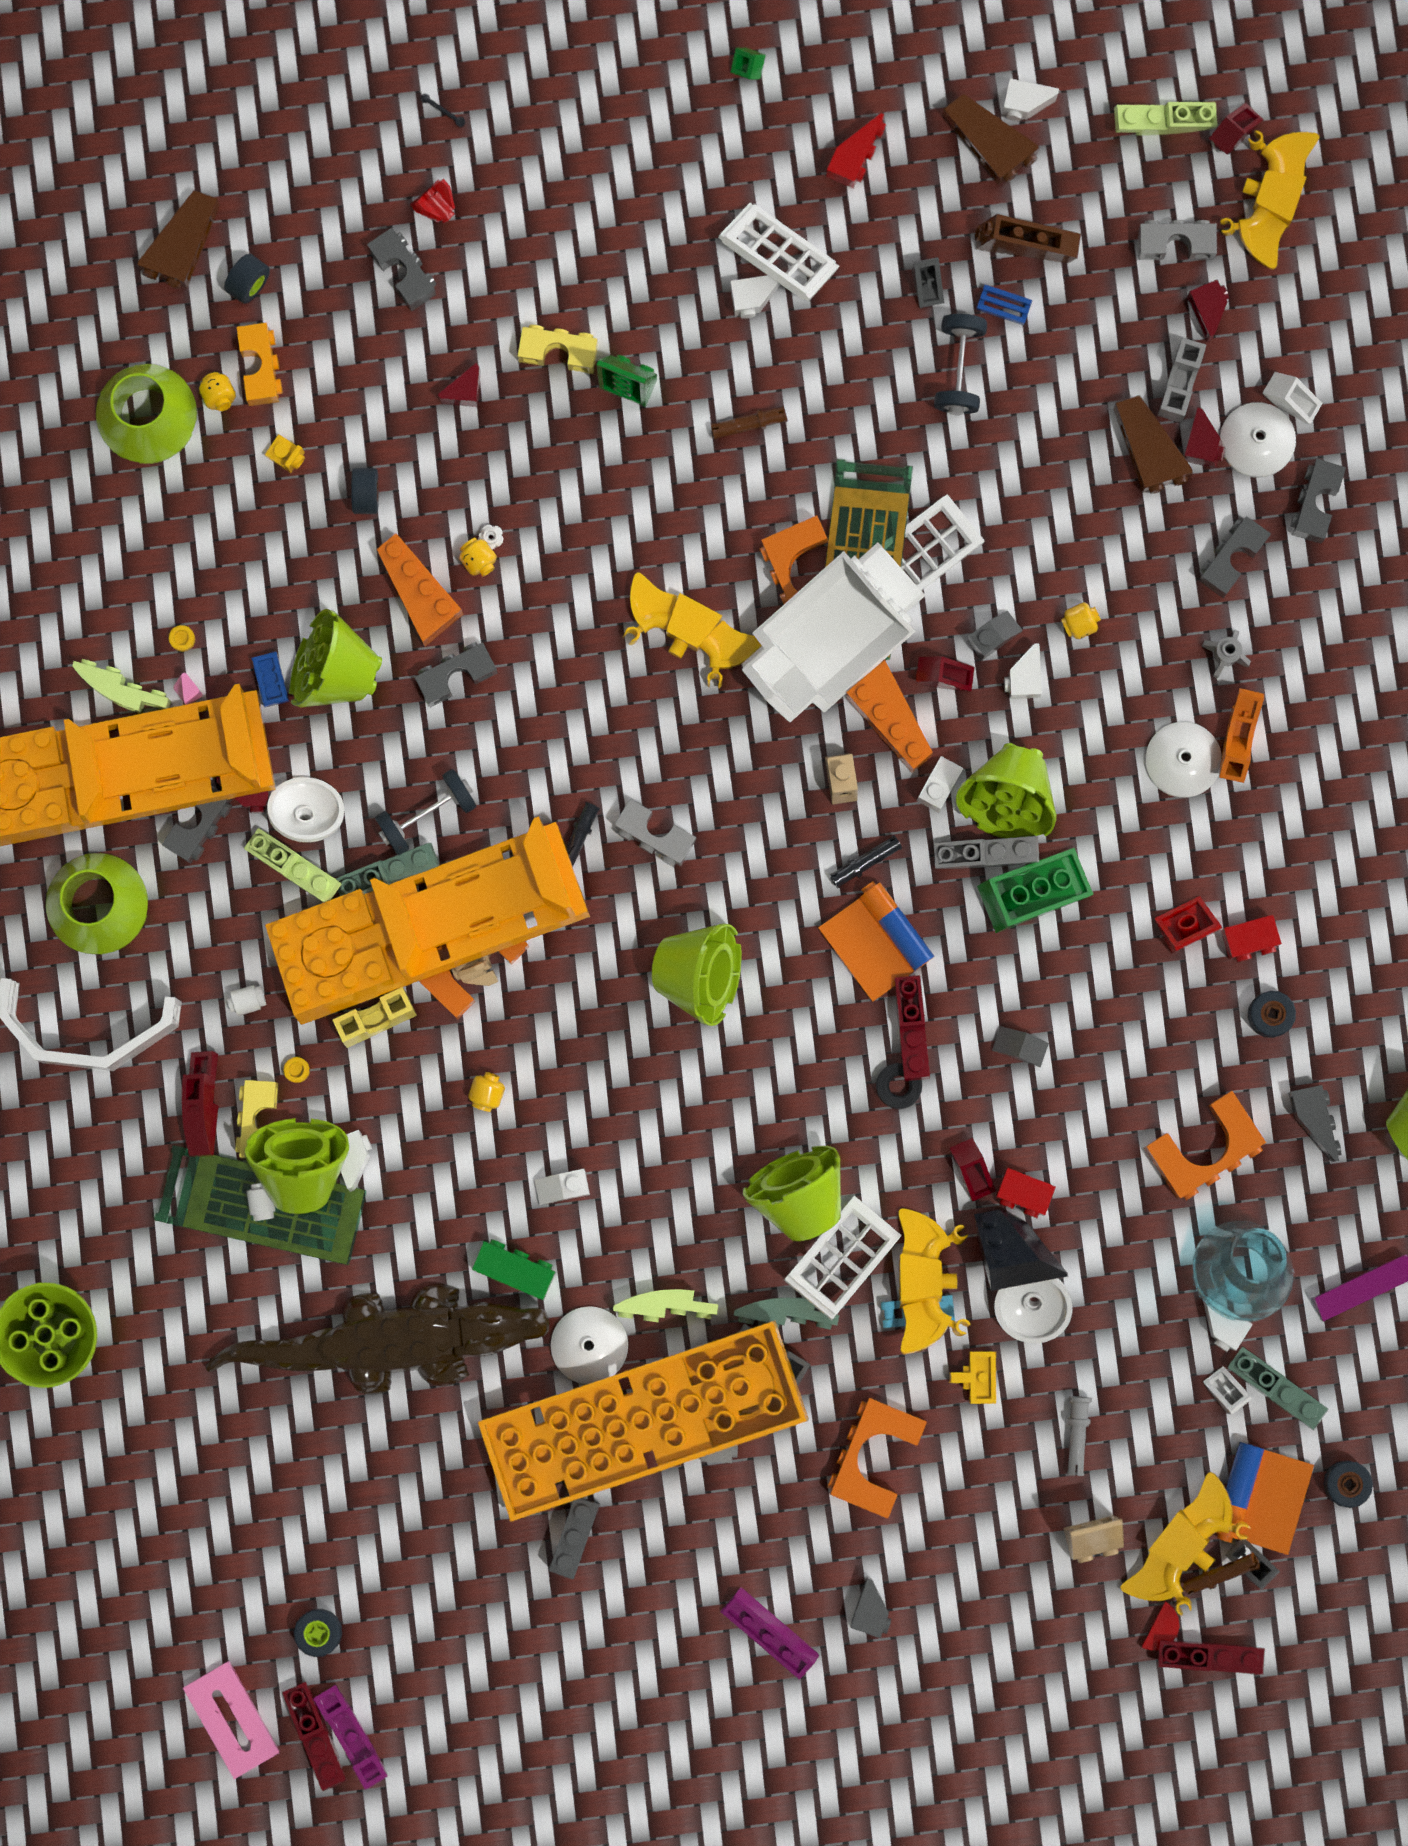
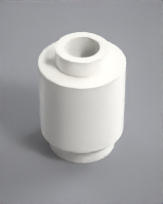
[227,985,267,1016]
[246,1183,276,1221]

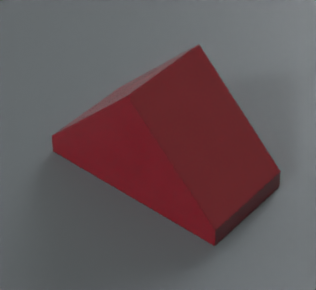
[438,363,481,407]

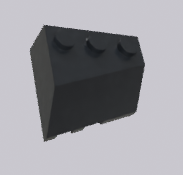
[974,1209,1068,1291]

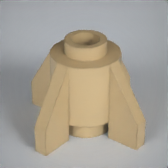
[452,954,499,986]

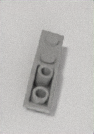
[934,836,1039,869]

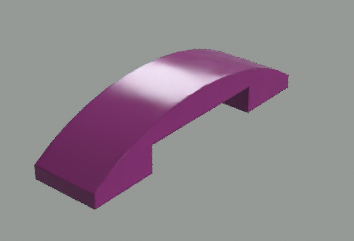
[313,1685,388,1790]

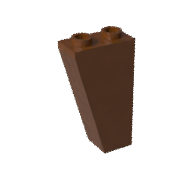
[943,94,1039,185]
[137,190,220,289]
[974,214,1081,263]
[1113,395,1193,494]

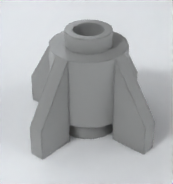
[1202,630,1251,678]

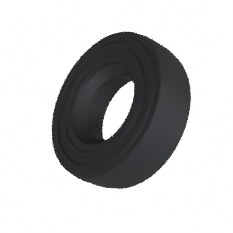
[876,1063,922,1109]

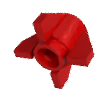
[410,178,456,224]

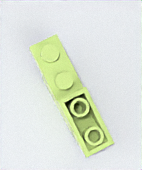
[1114,102,1218,136]
[72,659,172,714]
[244,828,341,902]
[613,1289,718,1322]

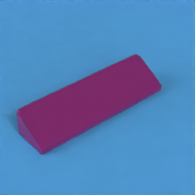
[1312,1254,1408,1321]
[720,1588,819,1680]

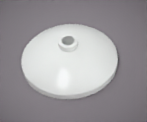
[1220,402,1296,478]
[1145,722,1222,798]
[267,777,344,842]
[994,1278,1073,1343]
[551,1307,628,1384]

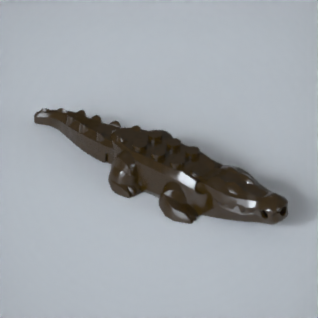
[206,1284,549,1395]

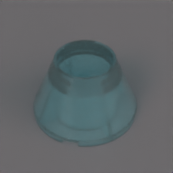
[1193,1221,1294,1322]

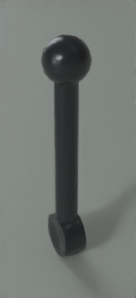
[420,93,465,128]

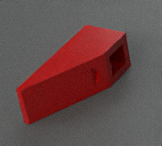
[826,113,887,189]

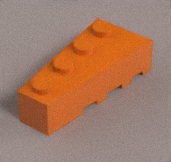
[377,533,463,647]
[845,660,933,773]

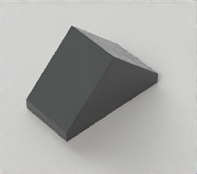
[911,257,944,308]
[992,1026,1049,1067]
[1225,1539,1280,1590]

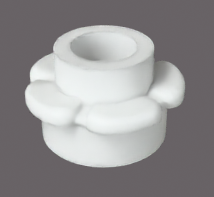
[478,525,503,549]

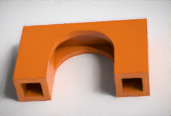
[760,515,829,604]
[419,941,529,1019]
[1144,1091,1266,1200]
[827,1397,927,1519]

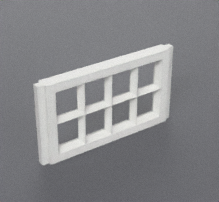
[718,203,839,302]
[881,494,985,591]
[784,1196,902,1320]

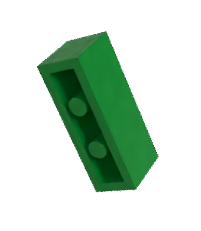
[472,1239,556,1300]

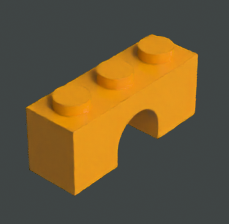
[237,323,283,406]

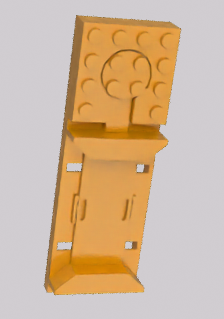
[0,684,276,846]
[265,816,590,1025]
[478,1321,809,1521]

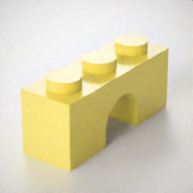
[518,325,598,374]
[333,987,417,1048]
[236,1080,278,1159]

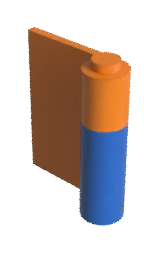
[818,881,935,1002]
[1216,1442,1314,1555]

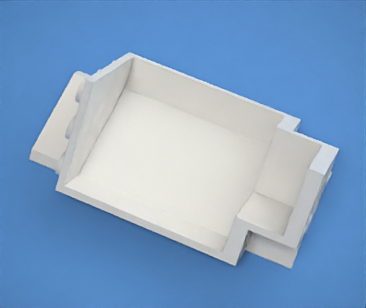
[741,542,926,722]

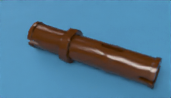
[711,406,788,440]
[1183,1553,1260,1596]

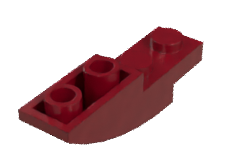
[895,975,930,1081]
[182,1051,219,1157]
[1158,1640,1265,1675]
[282,1682,347,1792]

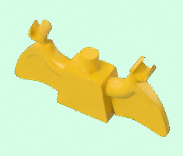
[1220,131,1319,270]
[623,573,762,689]
[898,1208,970,1355]
[1121,1472,1250,1616]

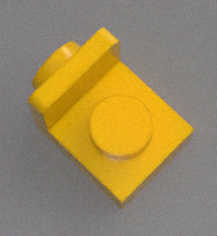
[265,434,305,473]

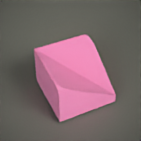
[173,673,203,705]

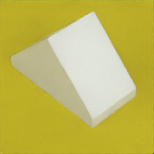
[1203,1366,1252,1415]

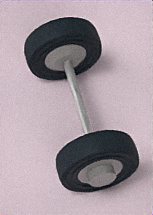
[934,313,987,415]
[375,769,477,855]

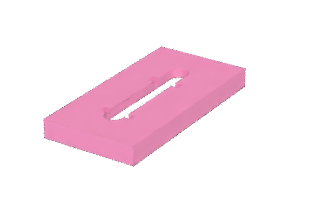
[183,1661,281,1779]

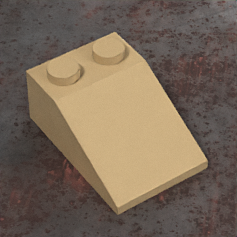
[1063,1516,1124,1563]

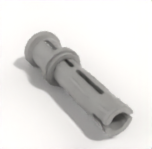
[1067,1396,1092,1476]

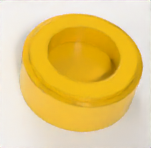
[169,625,195,652]
[283,1057,310,1083]

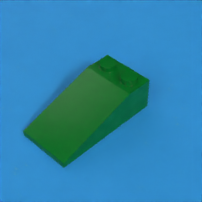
[597,355,657,407]
[977,848,1094,933]

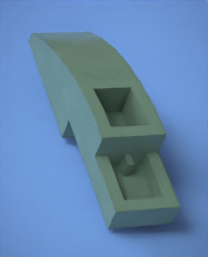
[336,843,440,896]
[734,1297,839,1330]
[1227,1347,1329,1431]

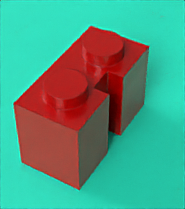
[1221,915,1282,962]
[995,1168,1056,1219]

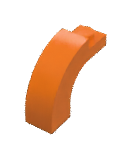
[1219,688,1264,783]

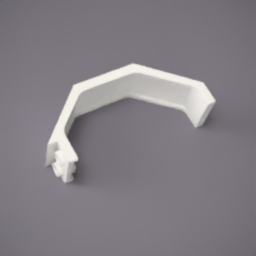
[0,978,182,1071]

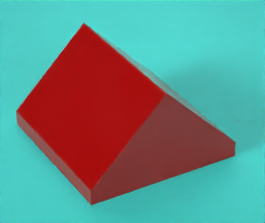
[1154,896,1222,954]

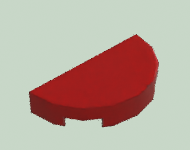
[1141,1601,1180,1651]

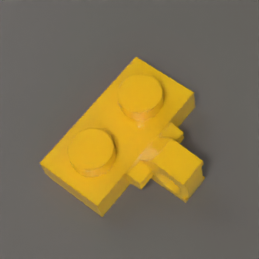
[949,1352,996,1404]

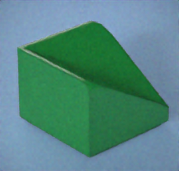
[730,48,766,80]

